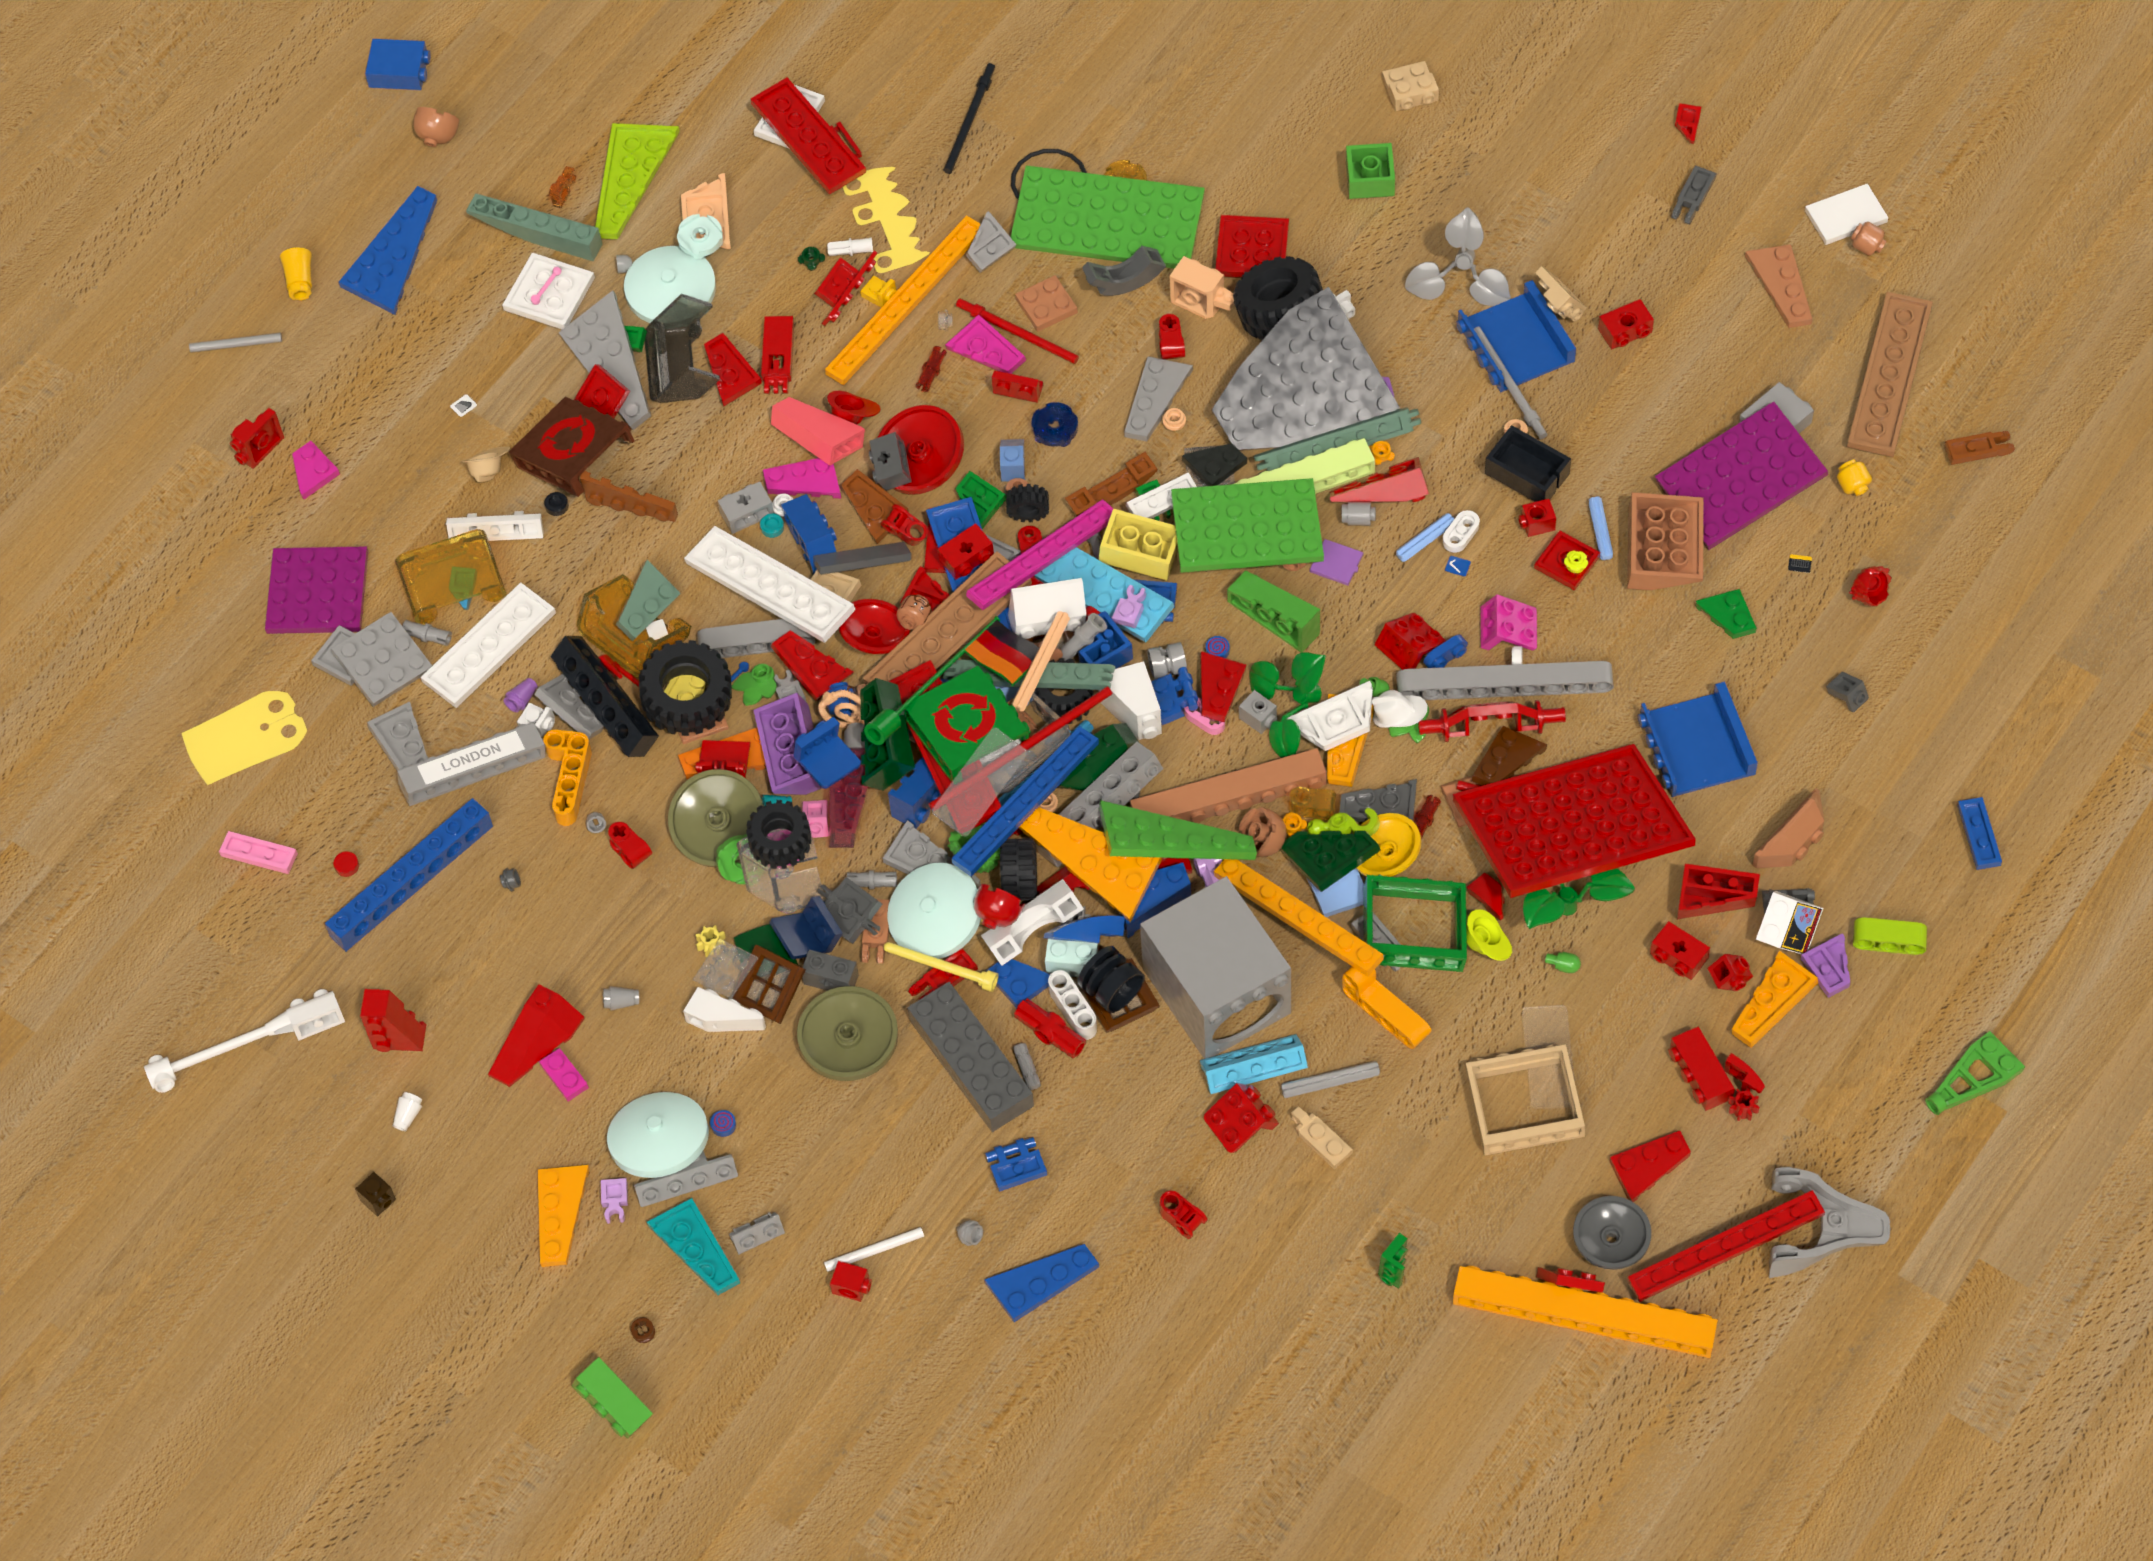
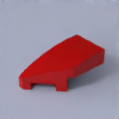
[1675,103,1702,144]
[1467,872,1505,921]
[1724,1053,1765,1093]

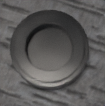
[544,492,569,516]

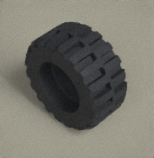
[1233,256,1323,340]
[639,640,732,736]

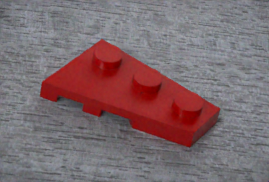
[704,333,762,407]
[1200,651,1247,723]
[1610,1130,1691,1202]

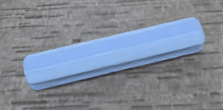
[1589,496,1613,560]
[1396,513,1454,562]

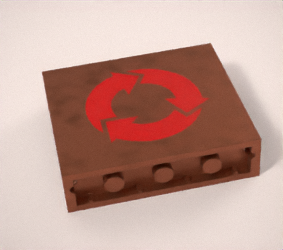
[509,397,635,497]

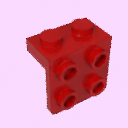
[1203,1083,1279,1153]

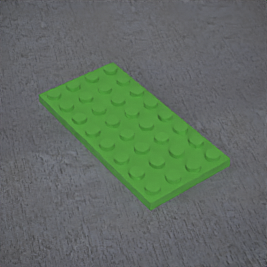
[1011,165,1205,269]

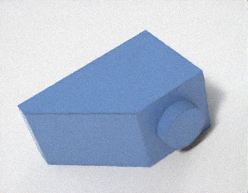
[1000,439,1025,482]

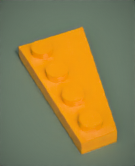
[1327,694,1374,787]
[1732,951,1818,1048]
[538,1165,590,1267]

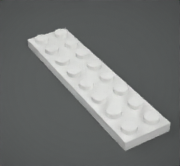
[684,526,856,643]

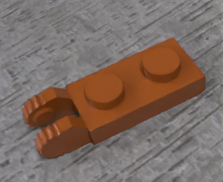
[1944,431,2015,465]

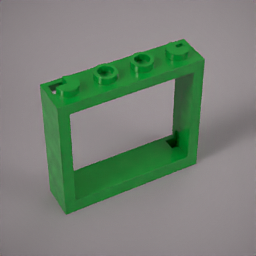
[1363,875,1467,972]

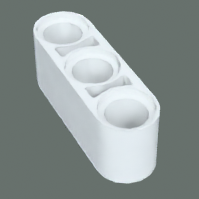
[1048,970,1097,1040]

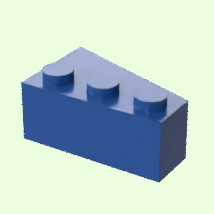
[888,757,941,829]

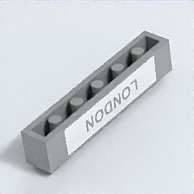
[397,722,545,806]

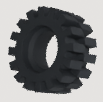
[1006,484,1049,522]

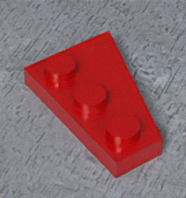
[770,630,854,701]

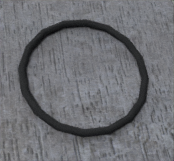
[1011,149,1087,200]

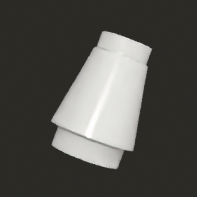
[392,1092,422,1132]

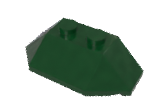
[1059,723,1139,791]

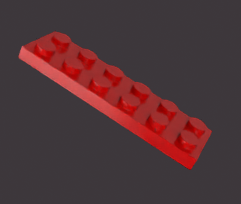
[750,77,866,195]

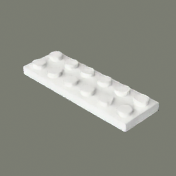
[421,583,556,708]

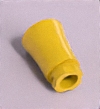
[280,247,312,301]

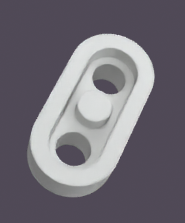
[1443,510,1480,553]

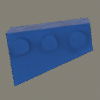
[781,494,837,575]
[1118,863,1191,938]

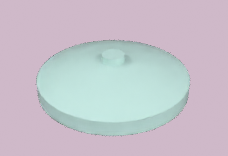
[624,246,716,326]
[887,863,981,959]
[607,1092,709,1178]

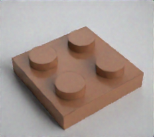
[1015,275,1078,332]

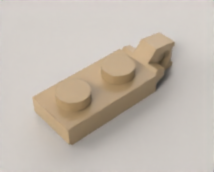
[1291,1106,1353,1170]

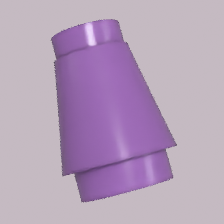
[504,678,538,712]

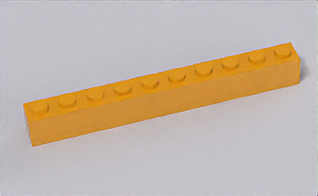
[1453,1266,1718,1358]

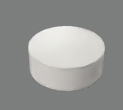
[1512,646,1523,665]

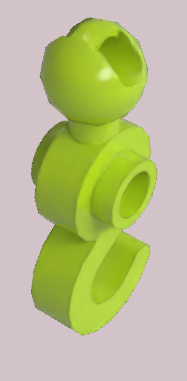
[1307,808,1380,836]

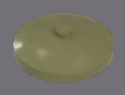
[668,769,765,868]
[797,986,898,1081]

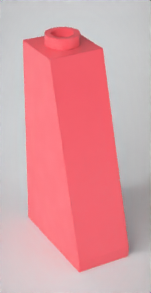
[771,397,865,465]

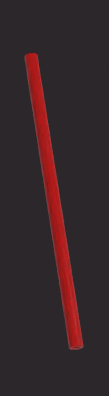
[928,686,1113,812]

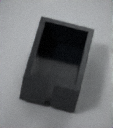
[1485,425,1571,502]

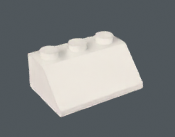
[1008,578,1086,639]

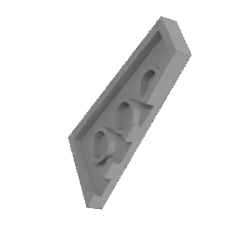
[1124,357,1193,442]

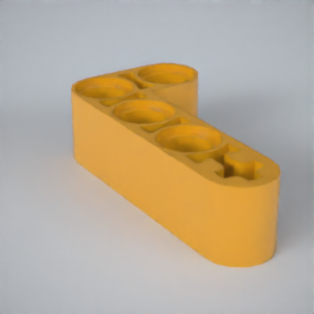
[543,730,592,826]
[1342,966,1431,1049]

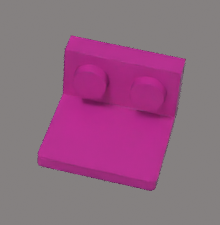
[1481,594,1537,651]

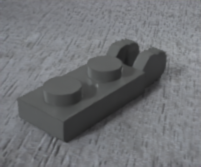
[1671,165,1717,224]

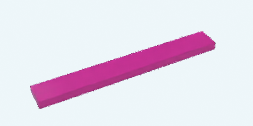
[966,499,1113,610]

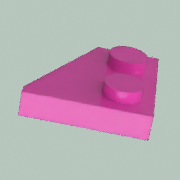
[292,441,340,499]

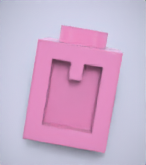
[802,800,829,838]

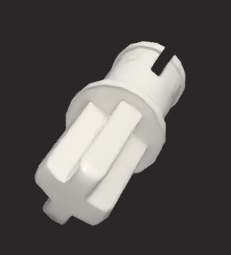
[827,237,873,256]

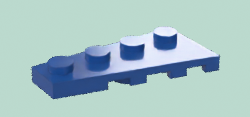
[985,1244,1099,1322]

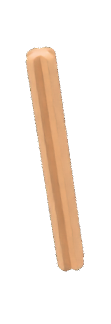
[1012,611,1070,713]

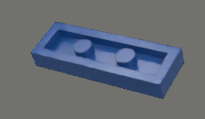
[1957,797,2002,870]

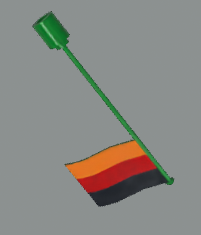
[864,616,1039,745]

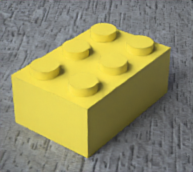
[1099,509,1178,581]

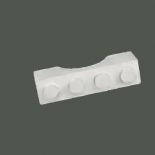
[981,879,1084,965]

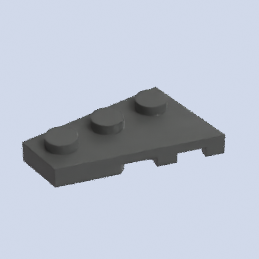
[1339,779,1417,822]

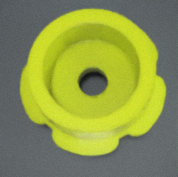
[1564,551,1588,573]

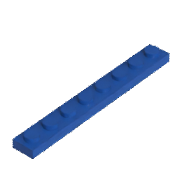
[952,726,1099,877]

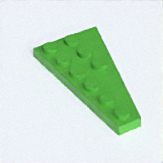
[1099,800,1257,860]

